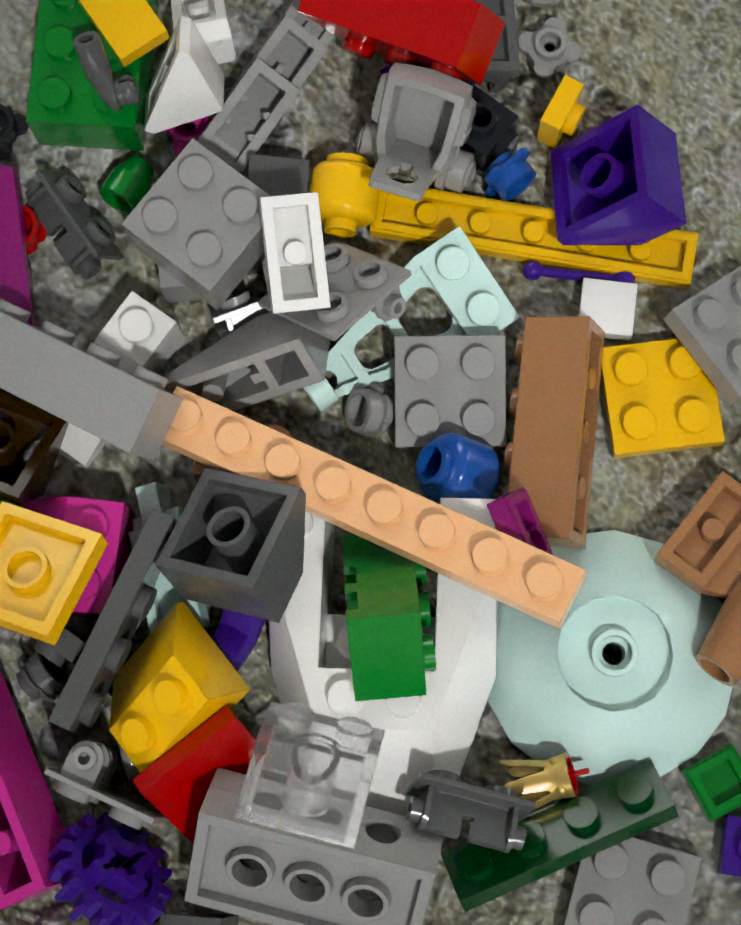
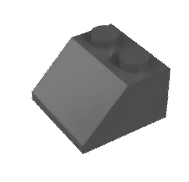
[155,468,306,623]

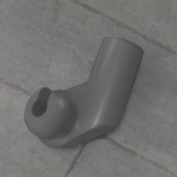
[73,31,140,110]

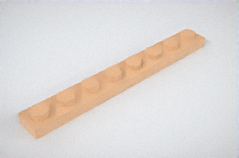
[162,386,586,629]

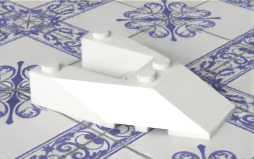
[269,498,499,816]

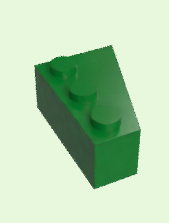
[342,534,436,702]

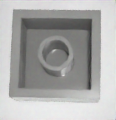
[121,138,270,310]

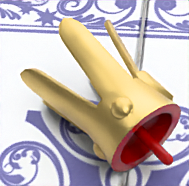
[499,752,590,811]

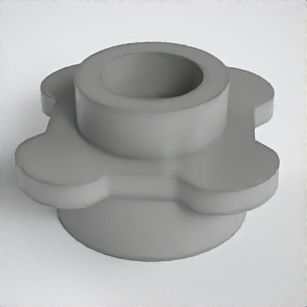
[518,17,581,78]

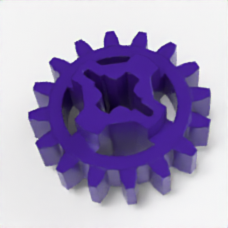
[47,812,173,925]

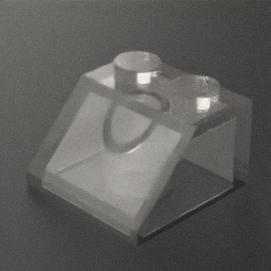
[235,702,385,849]

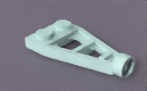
[304,226,520,412]

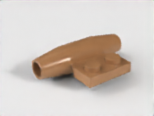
[653,471,741,686]

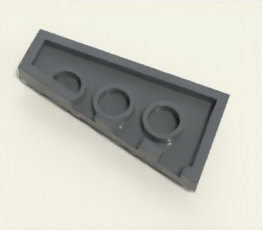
[48,508,177,739]

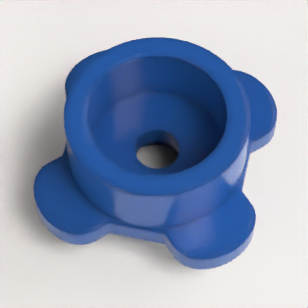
[485,147,536,201]

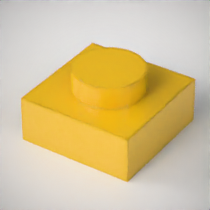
[536,75,587,149]

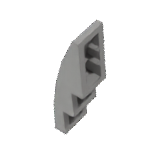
[196,0,335,174]

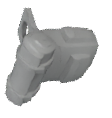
[355,63,477,201]

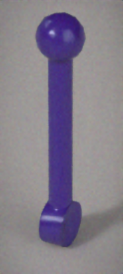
[522,260,635,284]

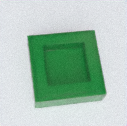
[679,743,741,822]

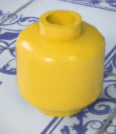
[309,152,379,237]

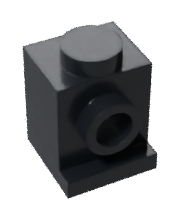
[460,80,520,172]

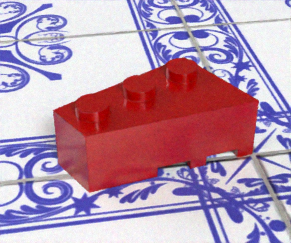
[297,0,505,85]

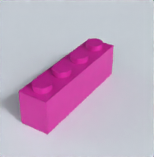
[0,670,65,910]

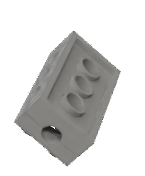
[184,767,444,925]

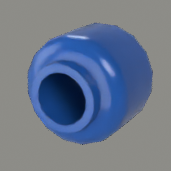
[415,432,500,504]

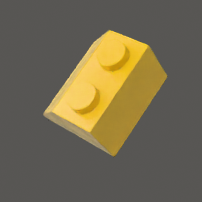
[109,602,250,773]

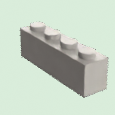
[0,299,183,460]

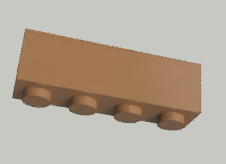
[505,316,605,548]

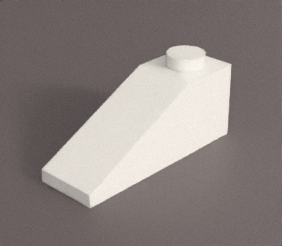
[60,291,185,468]

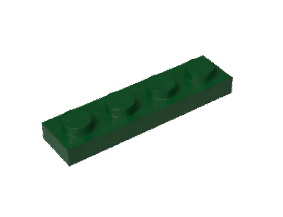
[441,759,679,912]

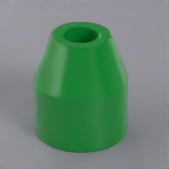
[99,156,154,215]

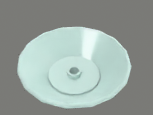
[487,530,733,786]

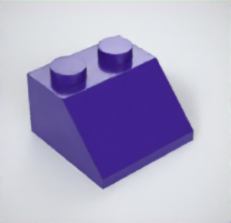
[550,104,687,245]

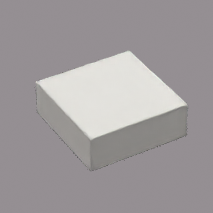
[578,278,638,341]

